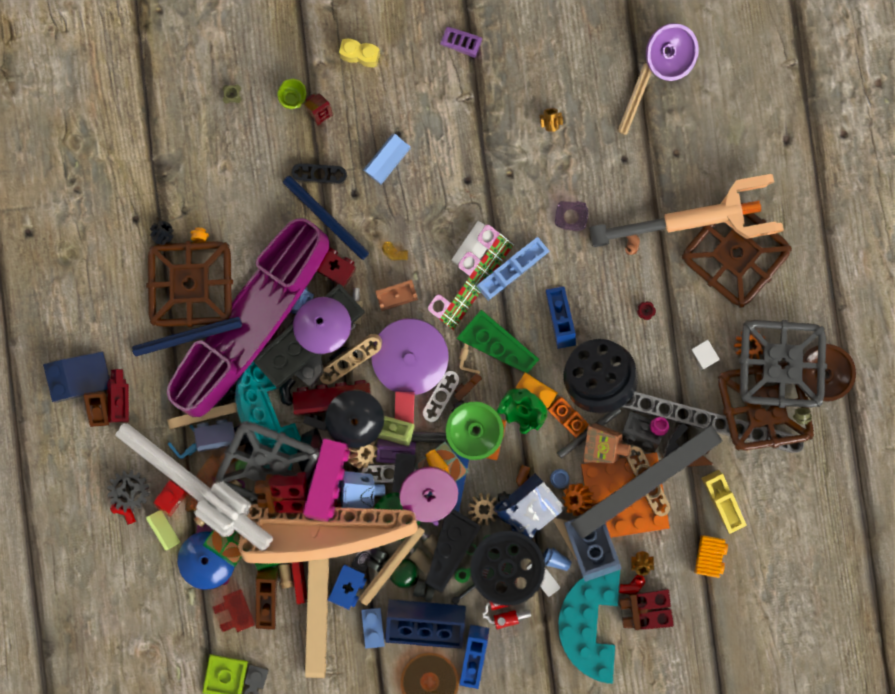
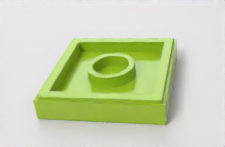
[202,654,248,694]

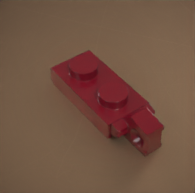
[108,369,129,422]

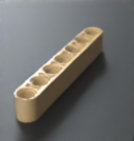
[305,558,329,678]

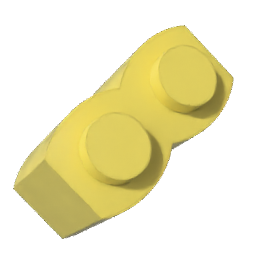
[339,39,380,67]

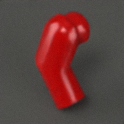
[619,575,645,594]

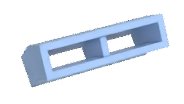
[363,134,410,185]

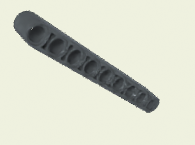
[571,425,723,539]

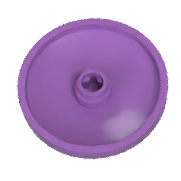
[372,318,449,395]

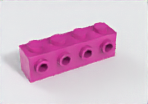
[303,439,350,523]

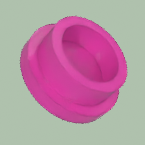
[650,417,669,436]

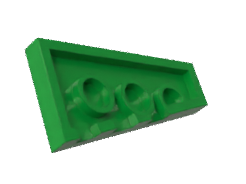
[456,310,539,373]

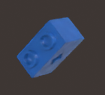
[328,564,367,610]

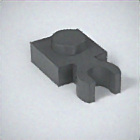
[244,664,269,694]

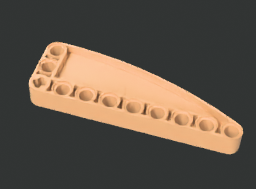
[239,504,418,563]

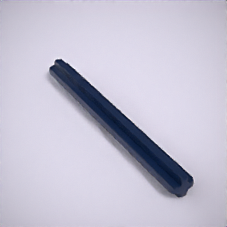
[283,176,369,260]
[132,316,242,357]

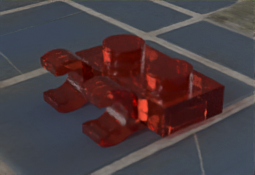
[212,589,256,632]

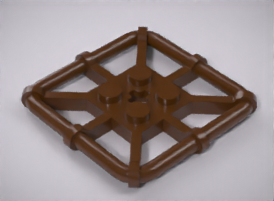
[682,203,792,308]
[146,241,233,328]
[718,362,814,451]

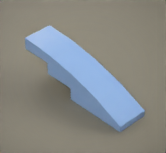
[476,237,550,301]

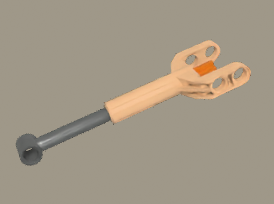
[589,174,784,247]

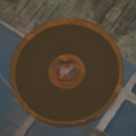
[401,653,459,694]

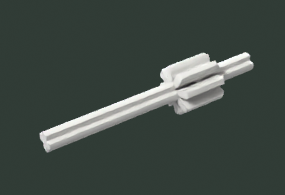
[116,423,273,551]

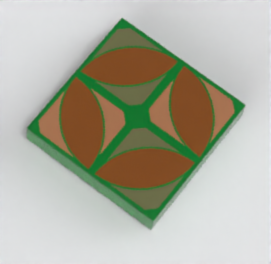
[203,530,242,567]

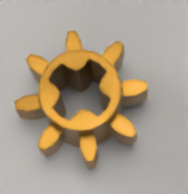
[539,108,563,132]
[631,551,654,575]

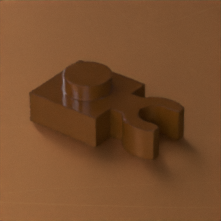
[454,373,482,402]

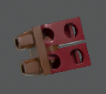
[254,472,309,514]
[619,588,674,630]

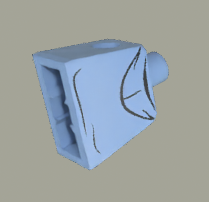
[340,471,385,509]

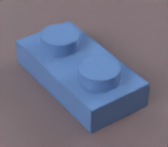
[361,607,385,649]

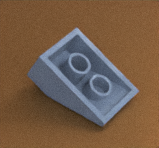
[564,519,621,582]

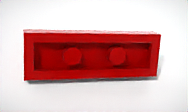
[290,562,308,604]

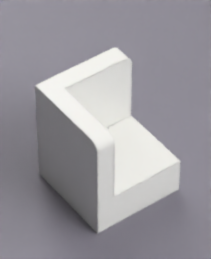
[692,340,720,370]

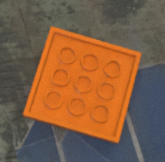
[581,452,670,538]

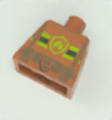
[583,423,631,463]

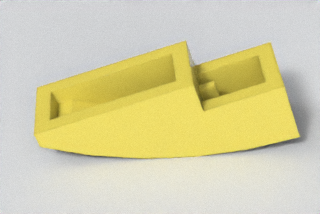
[702,470,747,534]

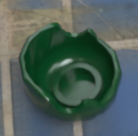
[389,559,419,588]

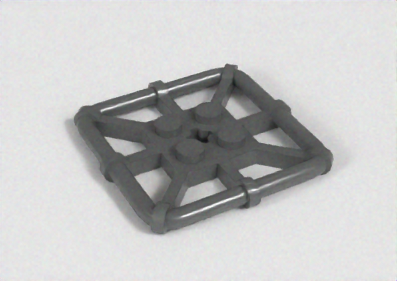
[739,320,827,408]
[215,421,319,502]

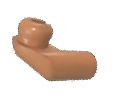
[625,235,640,255]

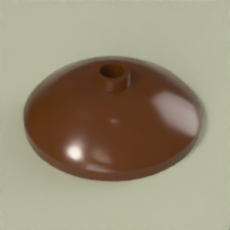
[802,344,856,402]

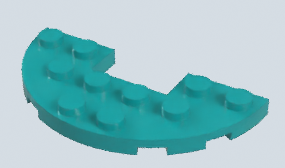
[236,362,301,455]
[558,570,620,684]

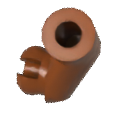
[516,465,531,487]

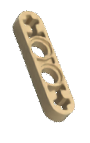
[319,334,382,384]
[167,402,238,430]
[626,447,670,516]

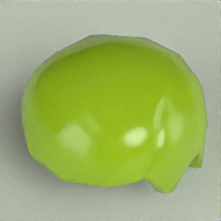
[277,78,307,110]

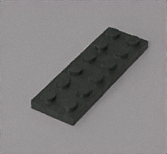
[253,284,365,389]

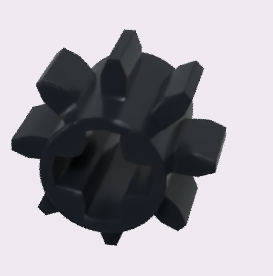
[150,220,174,245]

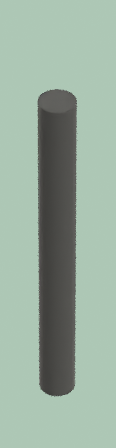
[557,408,622,459]

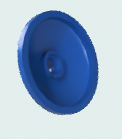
[177,531,235,590]

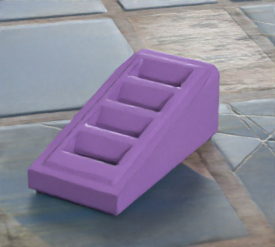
[440,27,482,58]

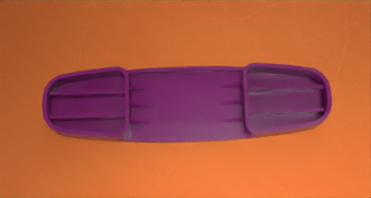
[167,218,329,417]

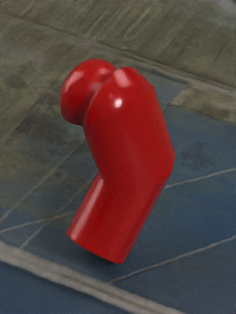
[110,503,136,525]

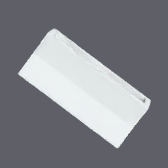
[452,221,493,269]

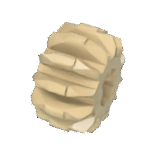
[348,441,378,468]
[468,493,498,526]

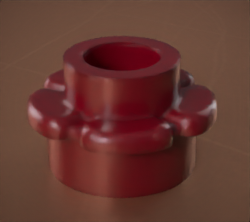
[637,301,656,320]

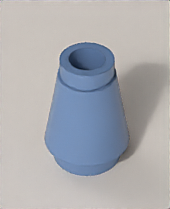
[543,548,572,571]

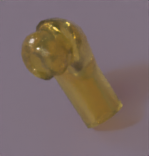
[382,241,408,261]

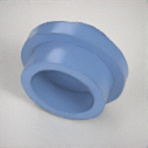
[550,469,569,489]

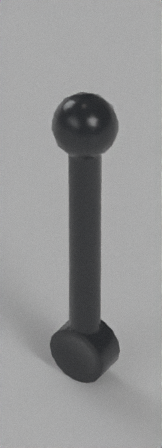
[452,584,476,604]

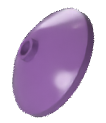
[646,23,699,81]
[293,297,351,354]

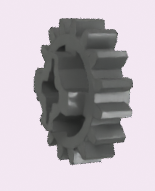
[107,470,149,513]

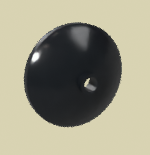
[326,390,384,448]

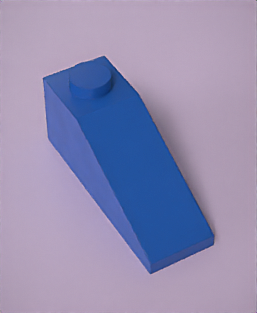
[546,286,576,349]
[459,624,489,689]

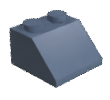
[194,419,235,452]

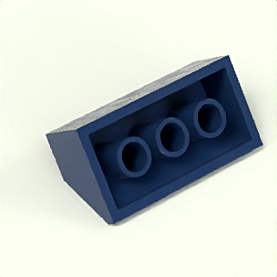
[385,599,466,649]

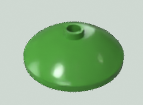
[446,402,504,460]

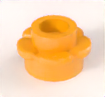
[190,227,209,242]

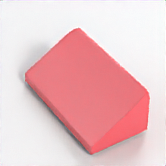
[395,391,415,424]

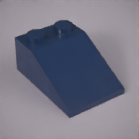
[43,352,110,403]

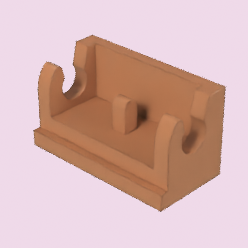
[375,280,418,311]

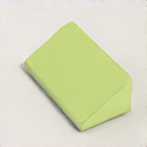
[378,416,414,447]
[146,510,180,550]

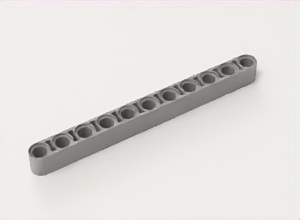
[622,392,804,453]

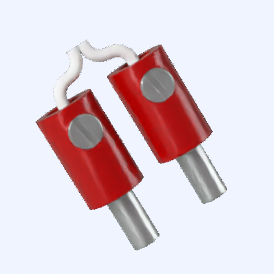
[482,601,531,629]

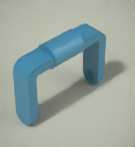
[167,424,197,459]

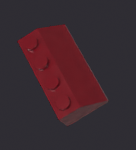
[293,380,371,416]

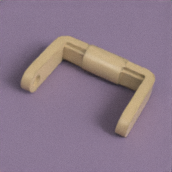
[459,343,480,374]

